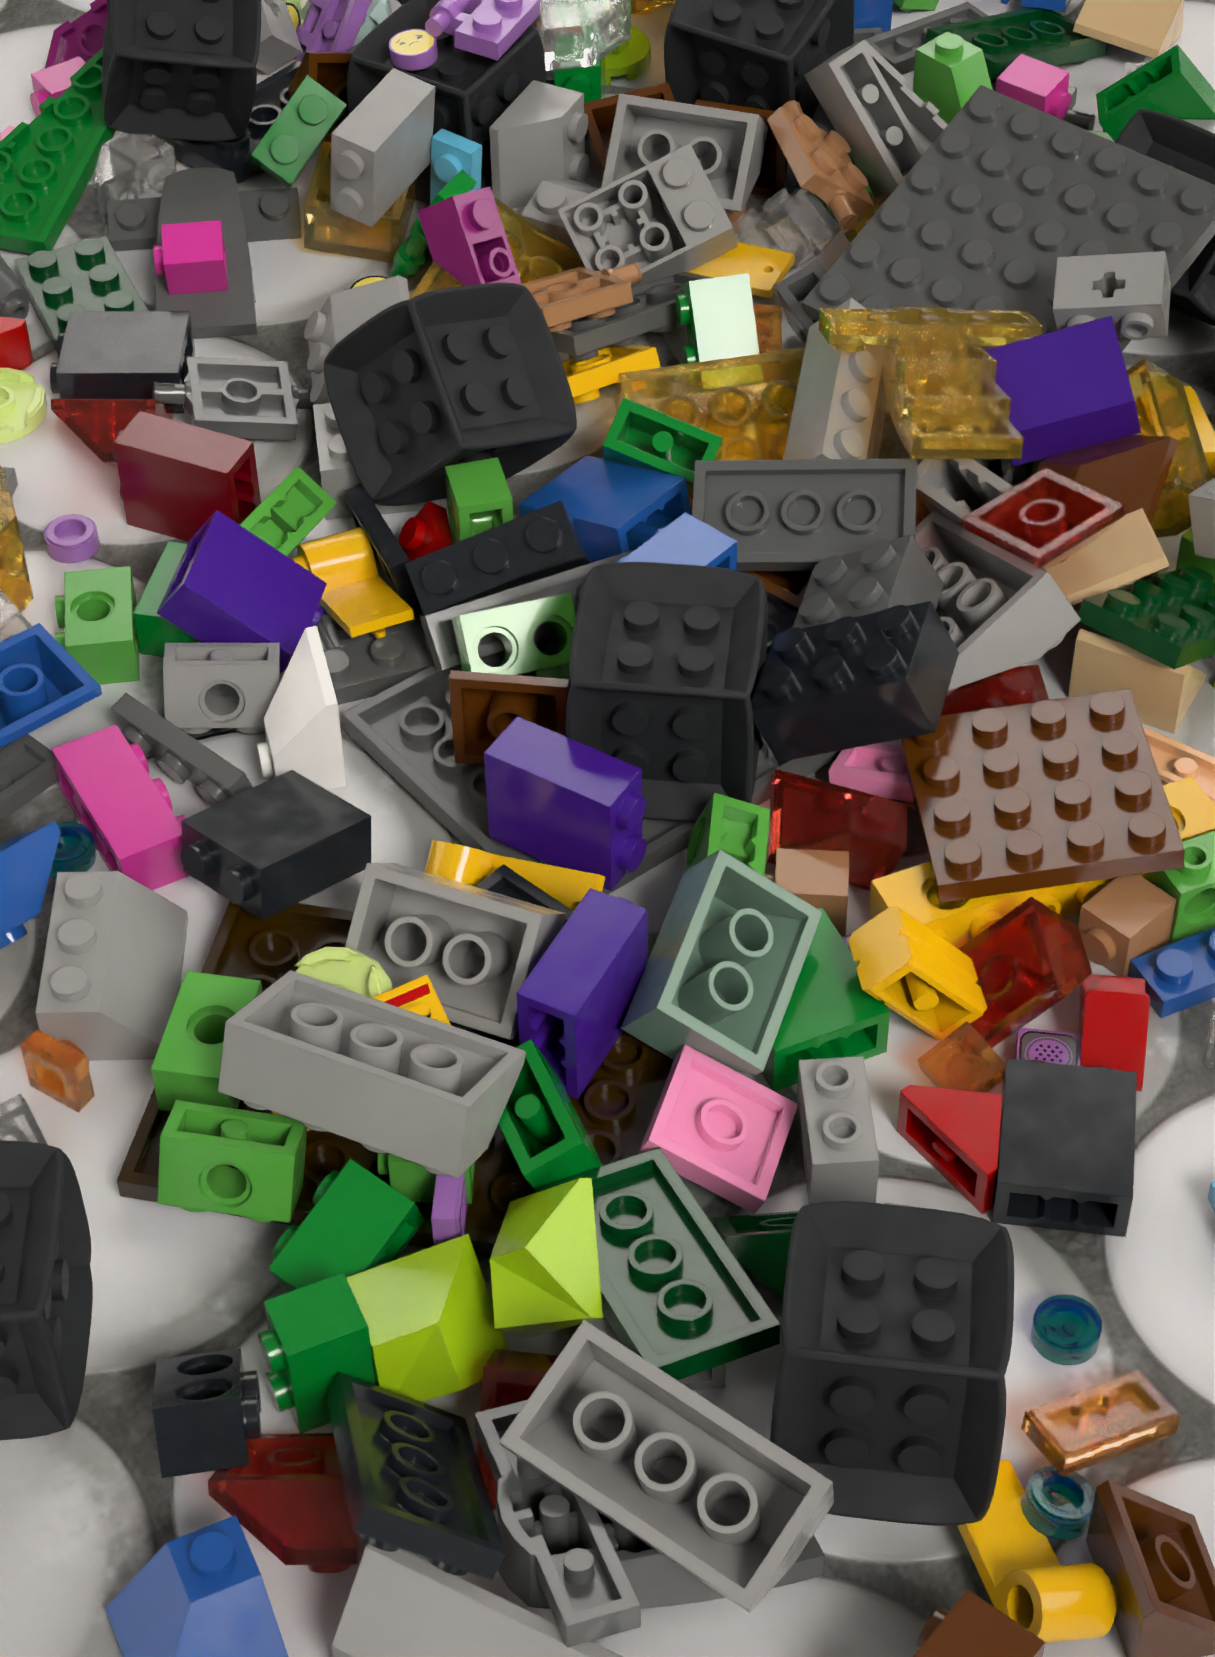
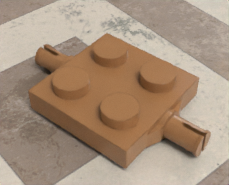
[767,100,875,230]
[520,262,642,332]

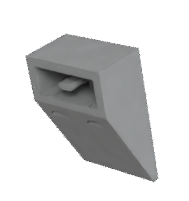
[557,143,738,288]

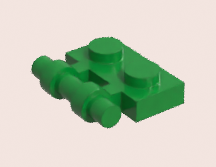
[390,170,477,279]

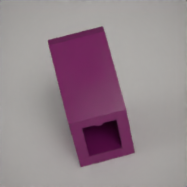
[417,187,522,286]

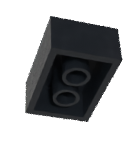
[751,601,959,762]

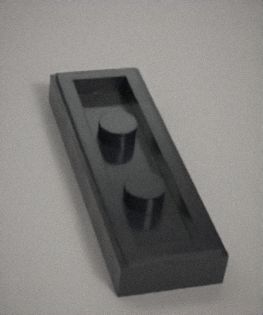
[344,483,420,609]

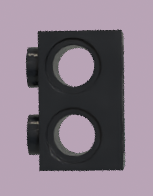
[152,1348,262,1478]

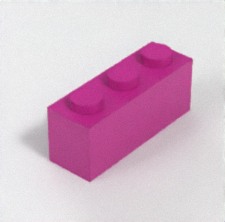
[51,725,190,891]

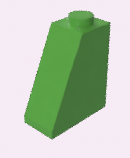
[913,31,993,124]

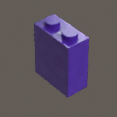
[979,316,1141,467]
[157,510,327,674]
[484,716,647,891]
[516,888,648,1099]

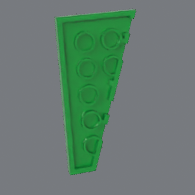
[0,48,116,254]

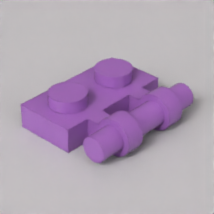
[294,0,371,61]
[425,0,540,61]

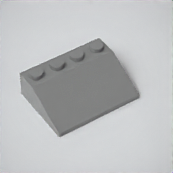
[916,511,1081,691]

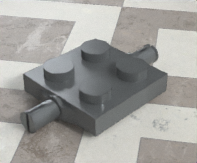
[152,357,314,441]

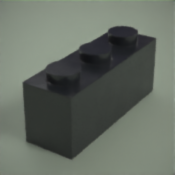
[405,500,590,616]

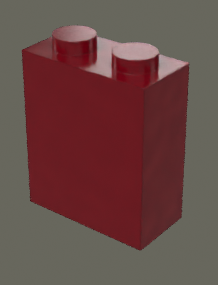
[113,411,261,542]

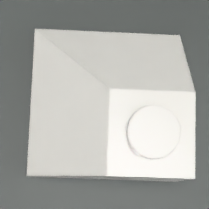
[256,626,347,790]

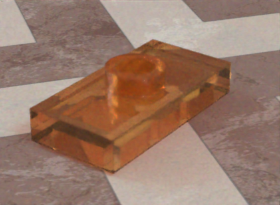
[1021,1370,1181,1477]

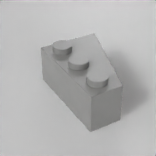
[804,39,948,199]

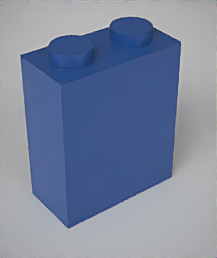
[519,455,692,563]

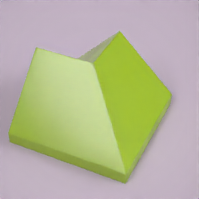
[490,1178,603,1337]
[346,1234,513,1402]

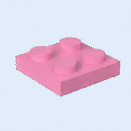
[639,1044,798,1214]

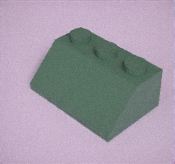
[621,849,823,1075]

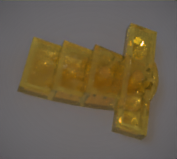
[818,306,1042,459]

